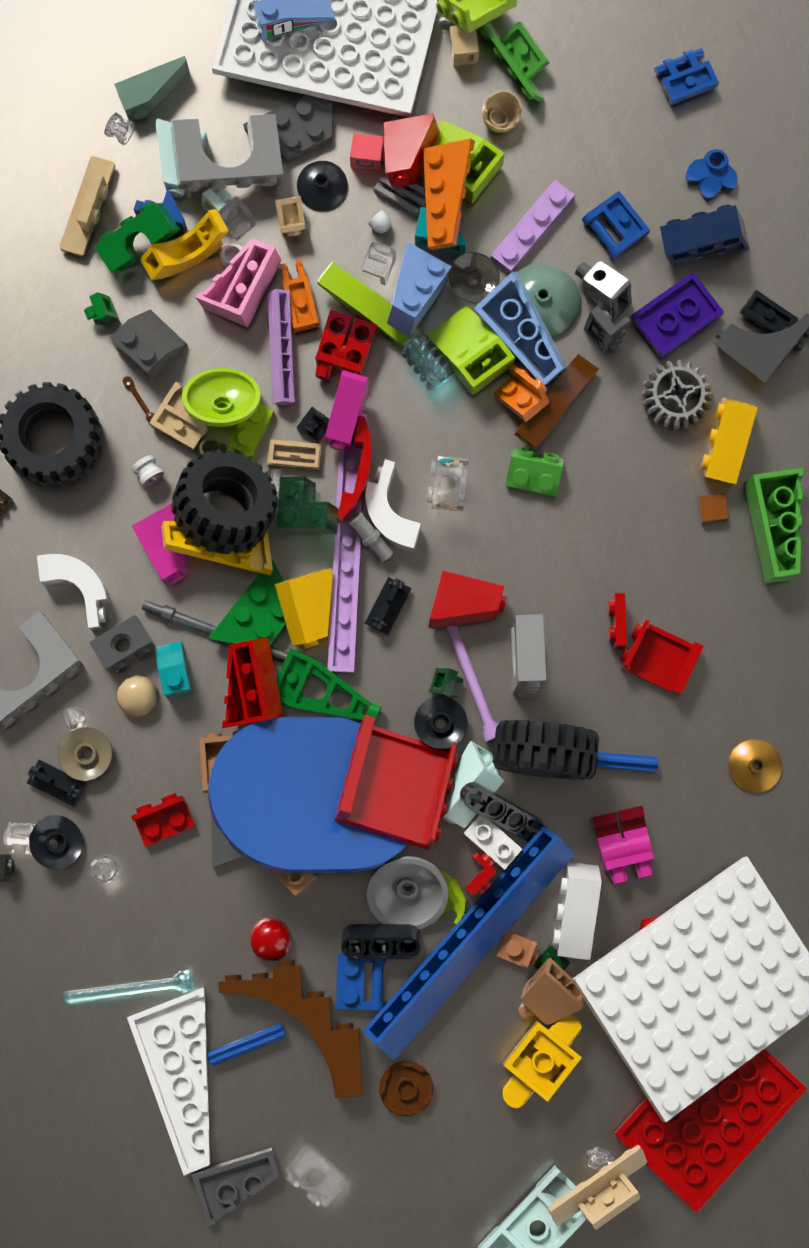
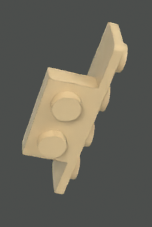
[59,156,115,257]
[548,1145,647,1230]

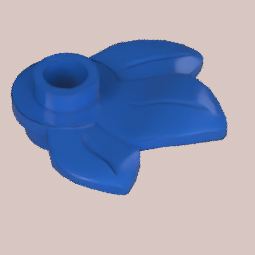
[685,149,737,199]

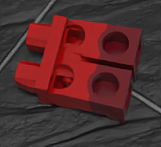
[315,310,378,384]

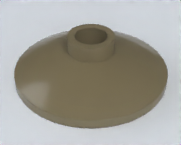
[58,727,112,781]

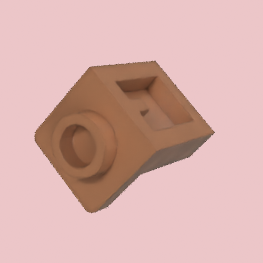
[496,931,540,968]

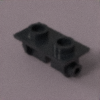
[364,577,412,635]
[27,759,86,807]

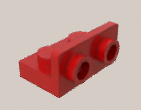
[131,793,196,847]

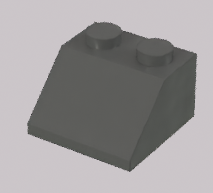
[110,309,187,381]

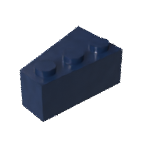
[660,204,750,263]

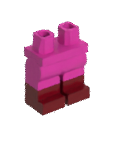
[590,805,654,885]

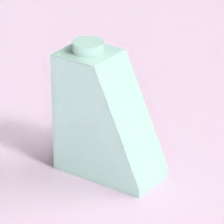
[156,119,209,198]
[443,741,504,828]

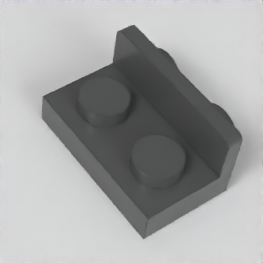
[584,306,630,352]

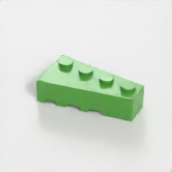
[744,467,803,584]

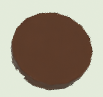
[379,1060,434,1117]

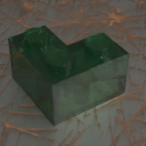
[276,476,339,535]

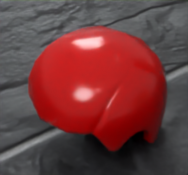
[250,917,291,961]

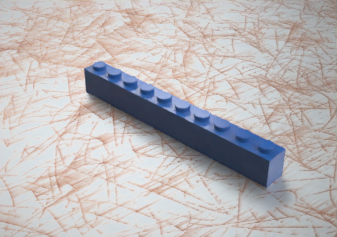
[363,826,575,1060]

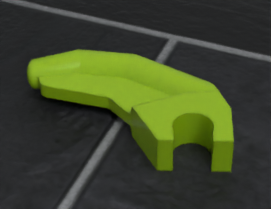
[436,866,466,924]

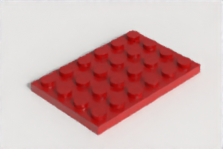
[614,1048,807,1213]

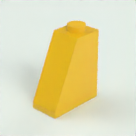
[275,568,333,648]

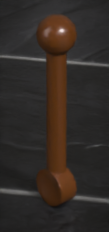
[122,376,155,422]

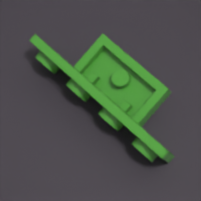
[479,21,550,102]

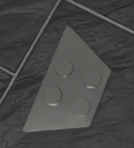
[243,95,333,162]

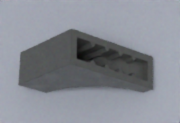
[715,313,809,383]

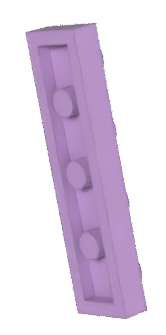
[490,180,575,274]

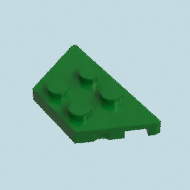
[209,559,286,646]

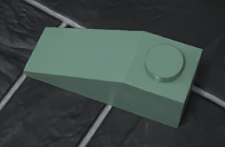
[114,55,189,121]

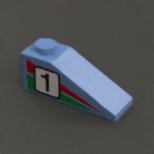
[253,0,335,41]

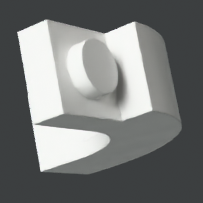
[365,459,421,553]
[37,554,110,632]

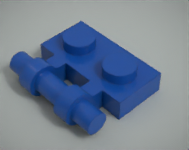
[654,48,719,105]

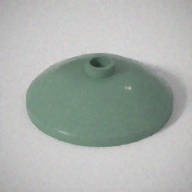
[518,264,580,338]

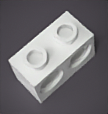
[463,815,522,870]

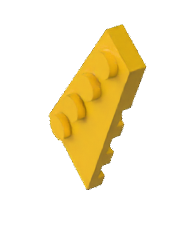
[161,521,273,575]

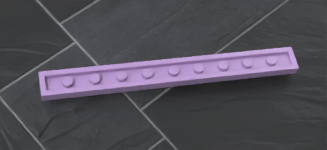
[328,413,367,673]

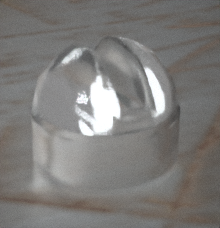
[63,707,85,730]

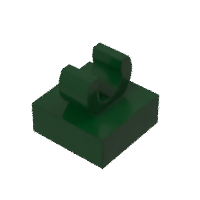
[429,667,464,697]
[532,944,571,970]

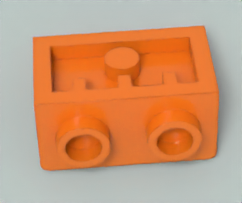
[493,363,550,422]

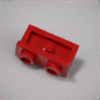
[464,853,496,896]

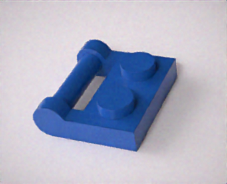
[582,191,650,260]
[336,953,386,1010]

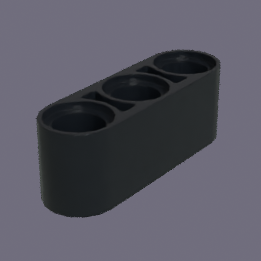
[341,924,421,959]

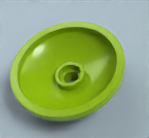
[182,368,261,427]

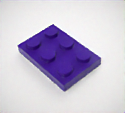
[630,272,724,358]

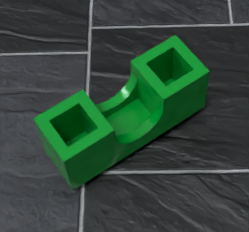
[94,201,180,273]

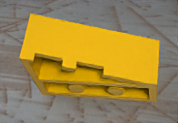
[701,397,758,484]

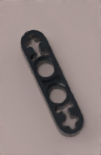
[460,782,548,842]

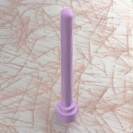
[446,625,498,743]

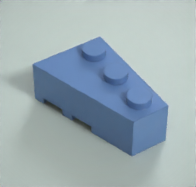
[387,242,452,336]

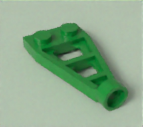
[277,648,382,723]

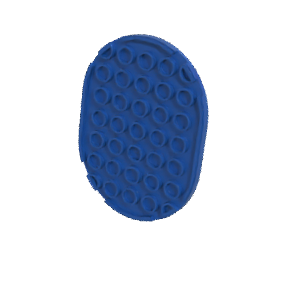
[208,717,408,873]

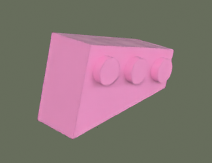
[196,239,282,327]

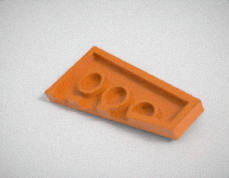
[423,138,475,250]

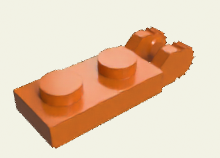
[280,259,320,333]

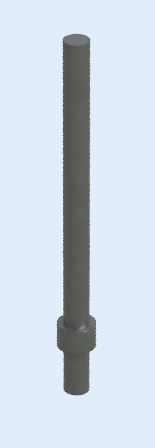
[142,600,288,662]

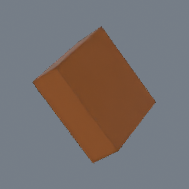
[697,493,729,524]

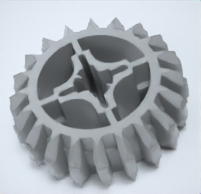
[642,360,713,431]

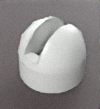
[368,210,391,233]

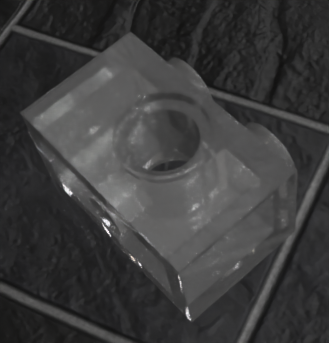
[284,1141,349,1208]

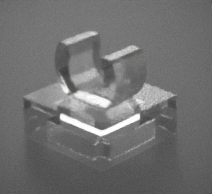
[3,822,36,854]

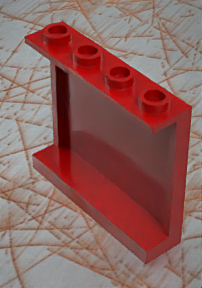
[334,715,458,850]

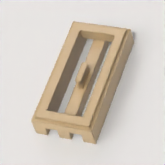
[267,439,322,471]

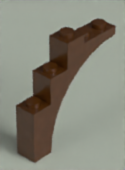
[218,960,363,1098]

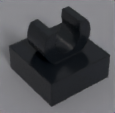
[297,407,329,444]

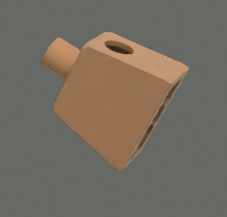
[519,958,585,1025]

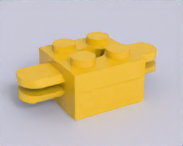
[502,1014,582,1108]

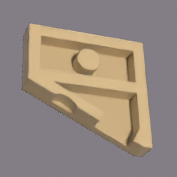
[149,382,208,452]

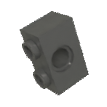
[89,615,155,673]

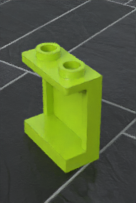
[436,0,517,33]

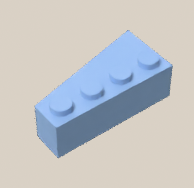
[474,272,567,386]

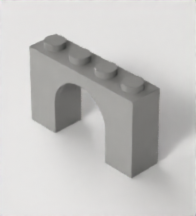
[171,114,283,192]
[0,611,83,729]
[510,614,546,698]

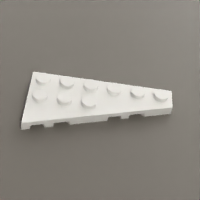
[127,987,211,1175]

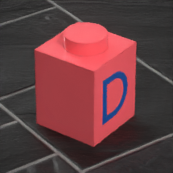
[350,133,385,171]

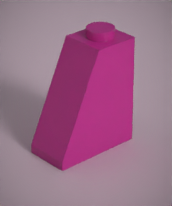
[325,370,369,452]
[132,503,188,584]

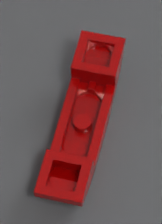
[337,416,372,523]

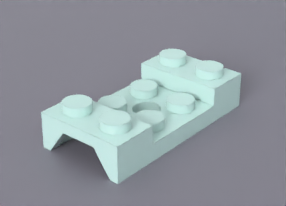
[478,1165,586,1248]

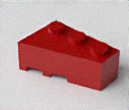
[222,638,283,729]

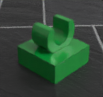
[84,292,119,324]

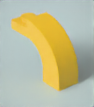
[140,209,229,281]

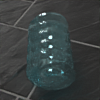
[401,331,455,390]

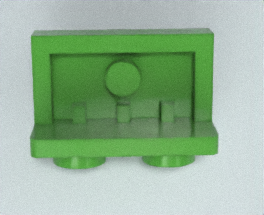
[505,447,564,496]

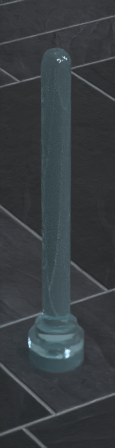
[63,970,194,1002]

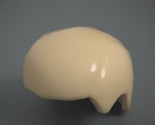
[482,90,522,133]
[117,675,157,717]

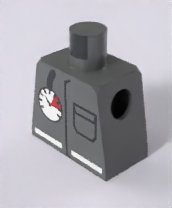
[575,261,632,321]

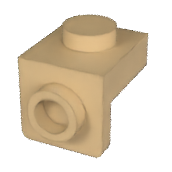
[275,196,306,237]

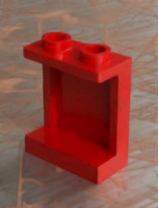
[619,619,704,697]

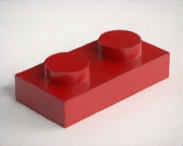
[607,593,627,649]

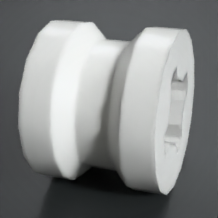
[131,455,164,487]

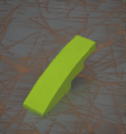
[316,262,418,347]

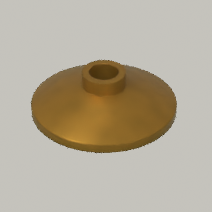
[728,739,782,793]

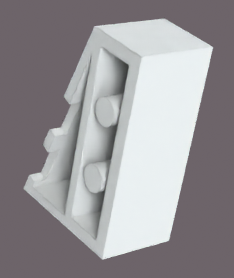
[552,862,602,960]

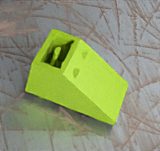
[434,120,505,204]
[426,305,515,396]

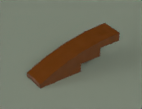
[515,354,599,450]

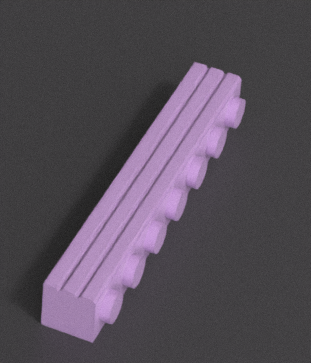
[268,289,295,405]

